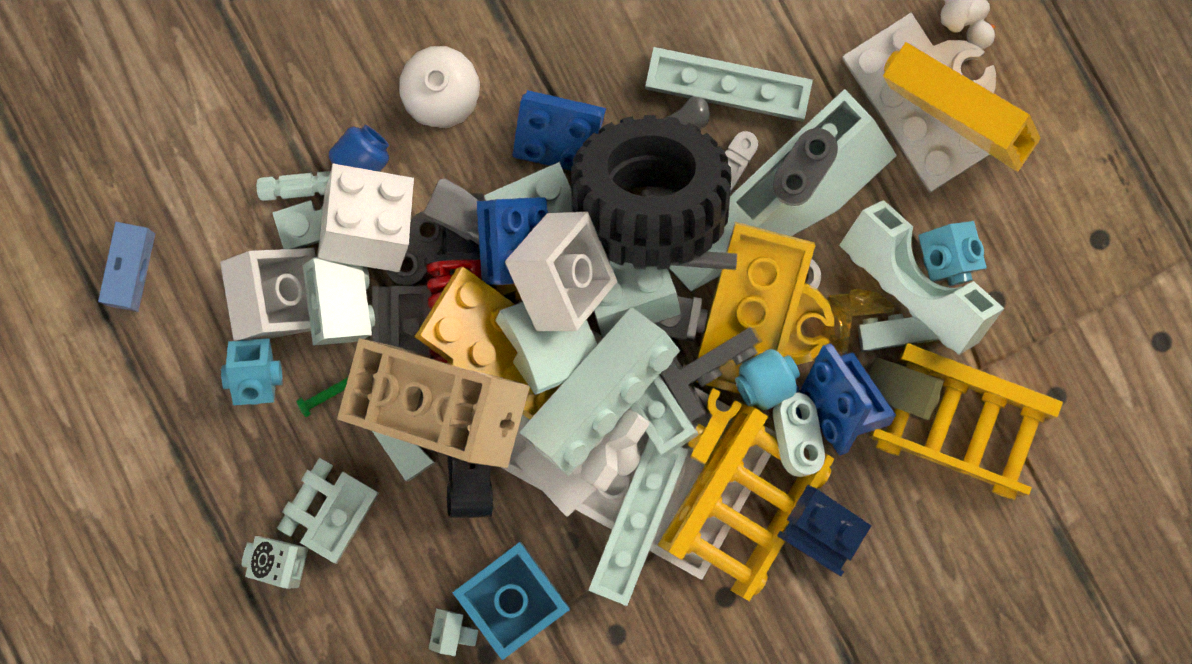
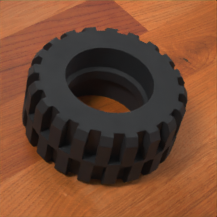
[571,115,732,270]

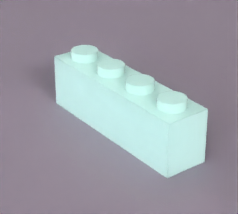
[520,307,680,476]

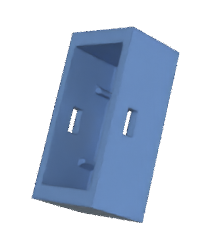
[98,222,155,312]

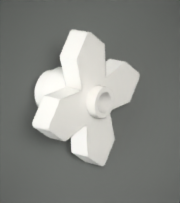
[572,409,649,492]

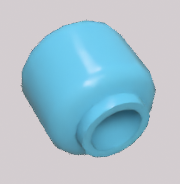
[735,349,800,410]

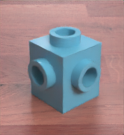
[918,221,987,286]
[221,338,283,405]

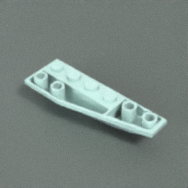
[669,89,897,292]

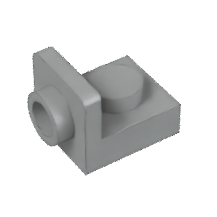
[654,296,708,342]

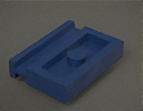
[777,485,872,576]

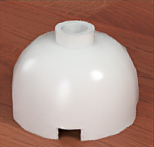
[399,46,480,128]

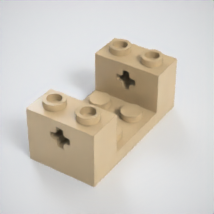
[337,338,530,468]

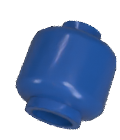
[329,125,389,172]

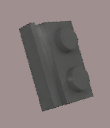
[372,286,433,359]

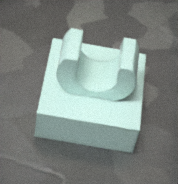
[429,609,478,656]

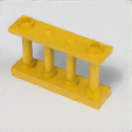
[869,343,1063,500]
[657,404,834,602]

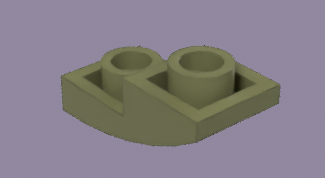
[869,357,944,420]

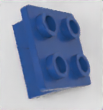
[512,90,606,171]
[476,197,549,285]
[800,343,896,455]

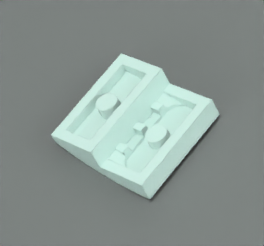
[495,302,597,395]

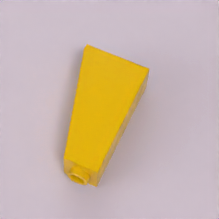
[883,42,1041,172]

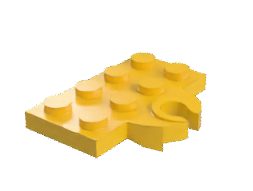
[696,222,834,394]
[415,267,562,420]

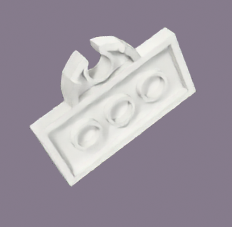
[842,13,996,193]

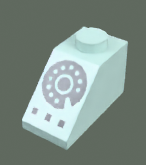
[242,536,309,589]

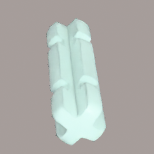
[256,171,331,201]

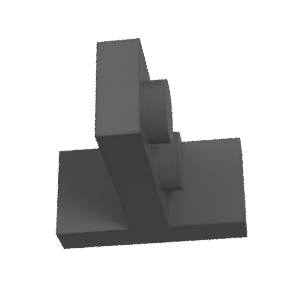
[661,327,763,422]

